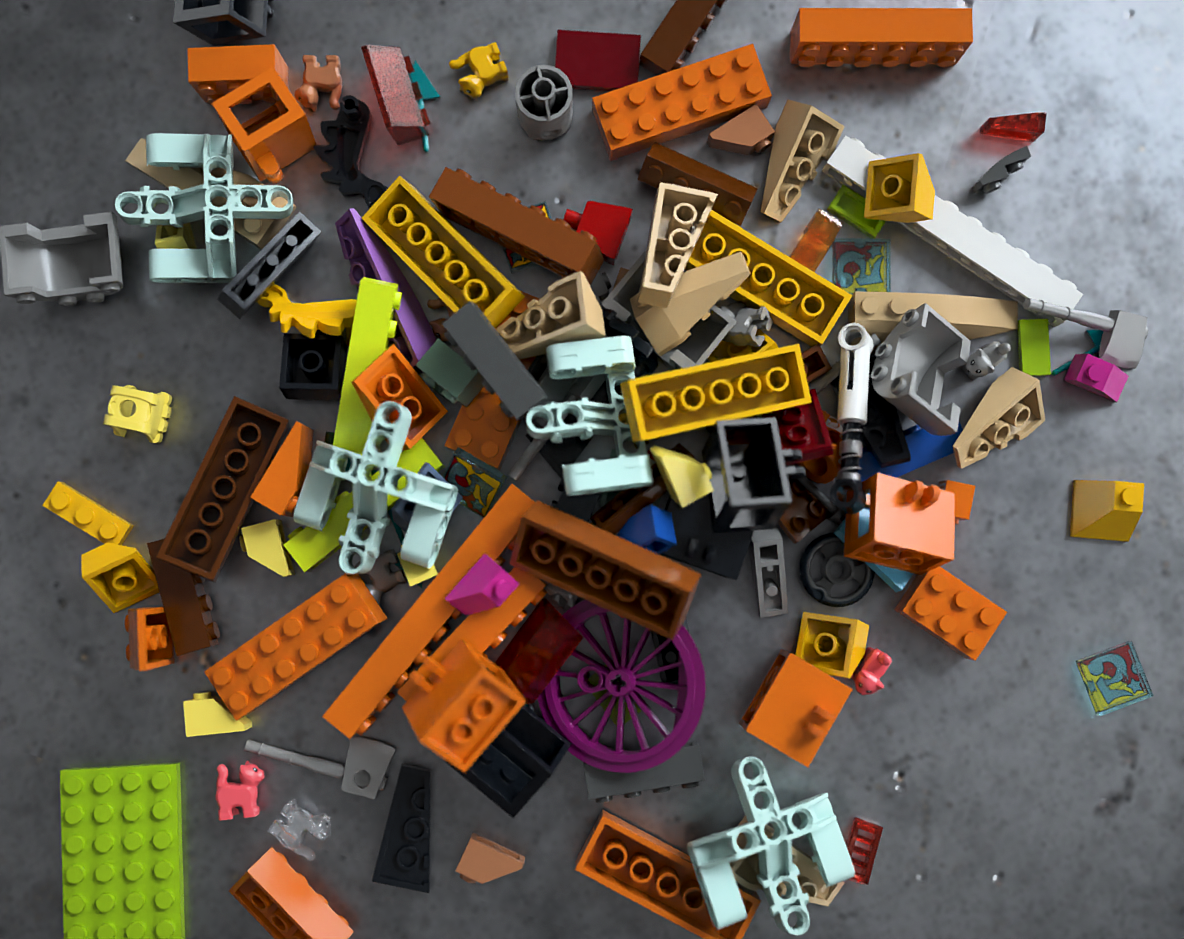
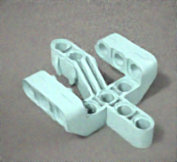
[115,133,293,283]
[526,336,653,496]
[293,401,458,574]
[687,757,855,935]

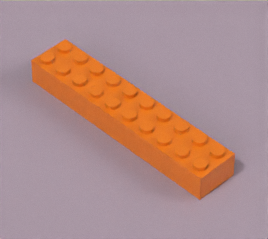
[322,484,535,739]

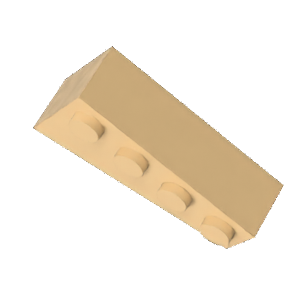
[638,182,718,308]

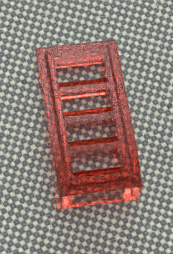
[980,112,1047,142]
[845,817,883,885]

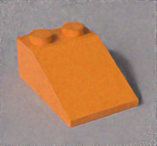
[352,344,448,451]
[250,421,314,517]
[125,606,175,671]

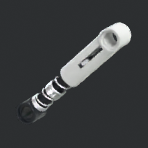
[830,323,874,514]

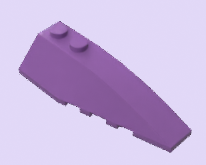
[335,208,436,374]

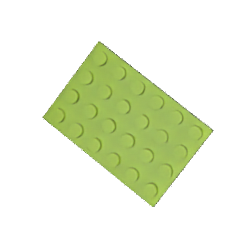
[60,763,185,939]

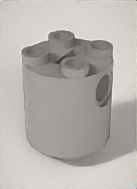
[515,65,573,140]

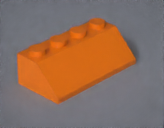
[229,847,354,939]

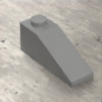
[749,525,788,618]

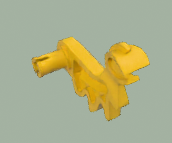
[257,284,357,346]

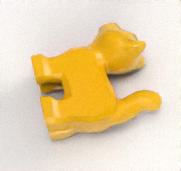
[449,42,509,99]

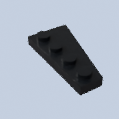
[830,357,911,468]
[525,380,622,479]
[372,763,430,893]

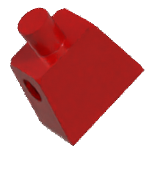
[563,201,633,266]

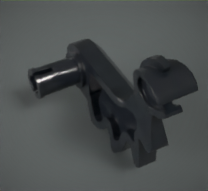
[313,95,388,209]
[601,308,659,388]

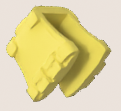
[103,385,172,444]

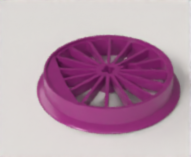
[535,600,706,773]

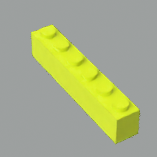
[333,277,402,455]
[283,438,446,572]

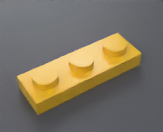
[42,481,134,545]

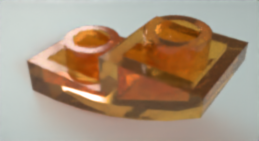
[789,208,843,272]

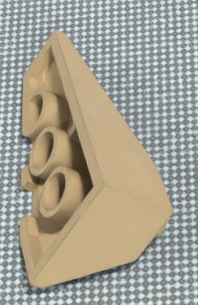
[760,99,845,222]
[630,252,750,357]
[953,367,1045,469]

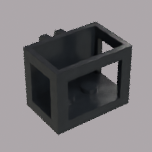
[173,0,274,45]
[702,417,806,533]
[660,494,754,580]
[444,704,571,818]

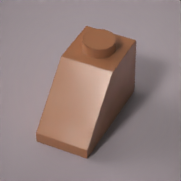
[706,104,775,156]
[456,833,525,884]

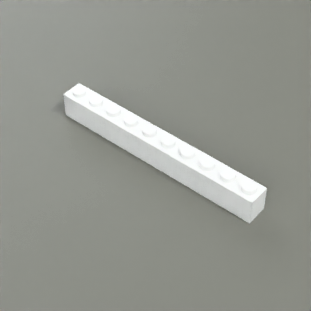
[822,135,1083,327]

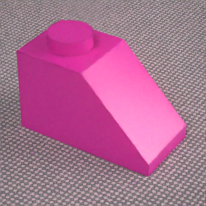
[1064,353,1129,402]
[445,554,519,616]

